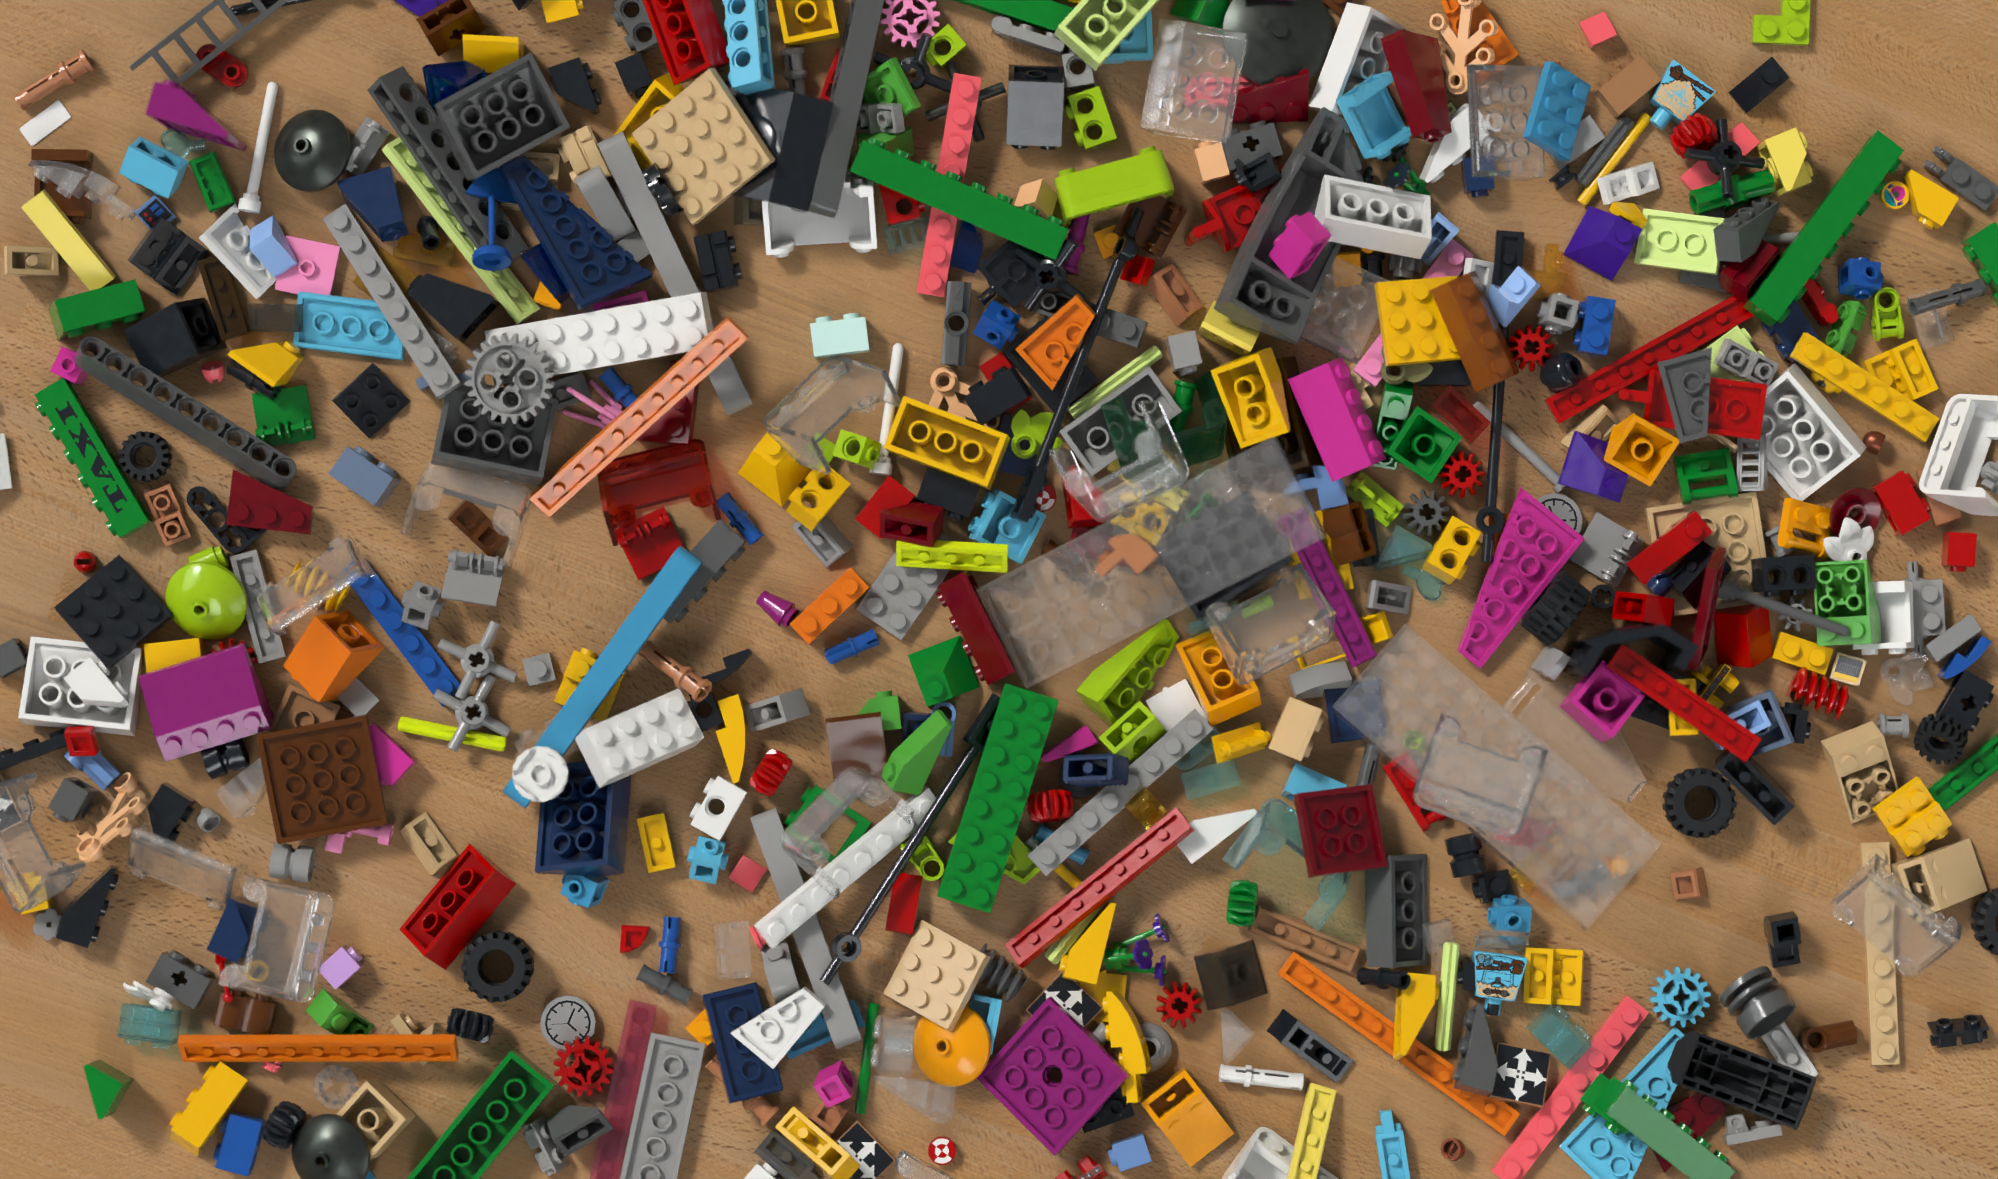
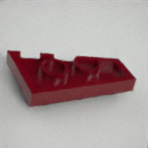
[1224,68,1309,124]
[1652,1092,1726,1173]

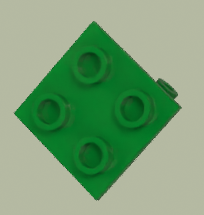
[251,385,316,447]

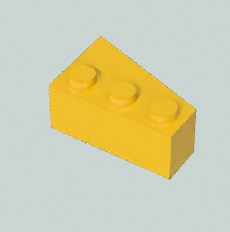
[169,1062,248,1158]

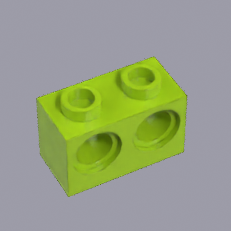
[1064,86,1117,152]

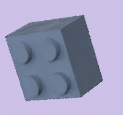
[328,446,401,508]

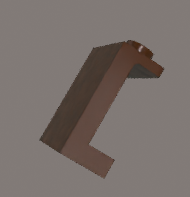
[31,149,93,224]

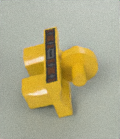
[1690,664,1740,709]

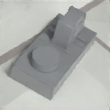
[1722,1114,1782,1145]

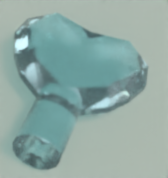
[160,129,207,159]
[1402,563,1446,601]

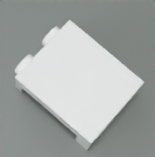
[1853,581,1914,655]

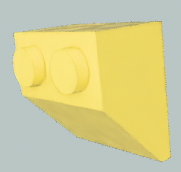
[1197,301,1260,357]

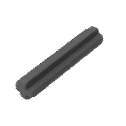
[1575,115,1634,187]

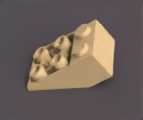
[1821,721,1899,824]
[1890,838,1987,919]

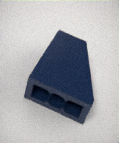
[337,166,409,242]

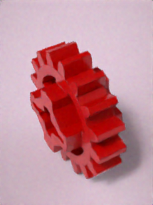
[553,1035,614,1097]

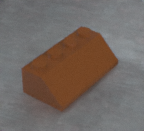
[1430,271,1520,392]

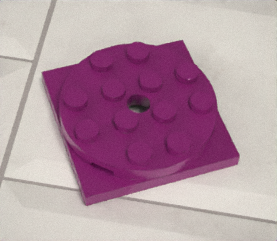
[977,997,1130,1156]

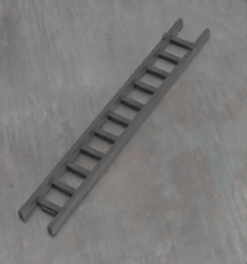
[129,0,289,84]

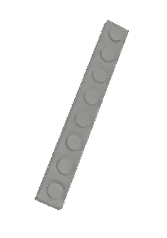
[323,204,462,400]
[1028,709,1213,876]

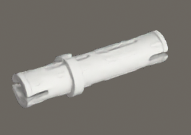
[1219,1064,1304,1091]

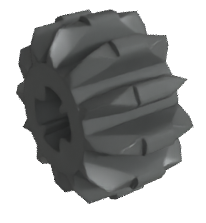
[1402,489,1450,536]

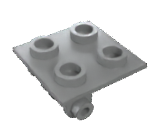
[1569,512,1644,588]
[441,549,507,607]

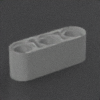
[575,165,636,242]

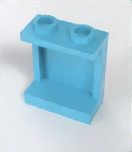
[1336,71,1412,160]

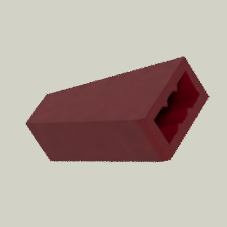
[1381,29,1452,143]

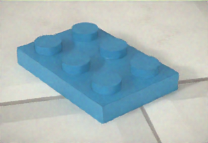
[1523,61,1591,161]

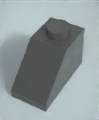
[546,1105,614,1157]

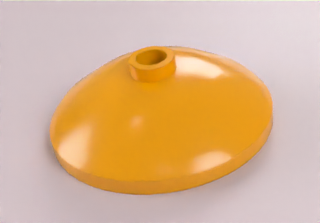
[913,1006,991,1087]

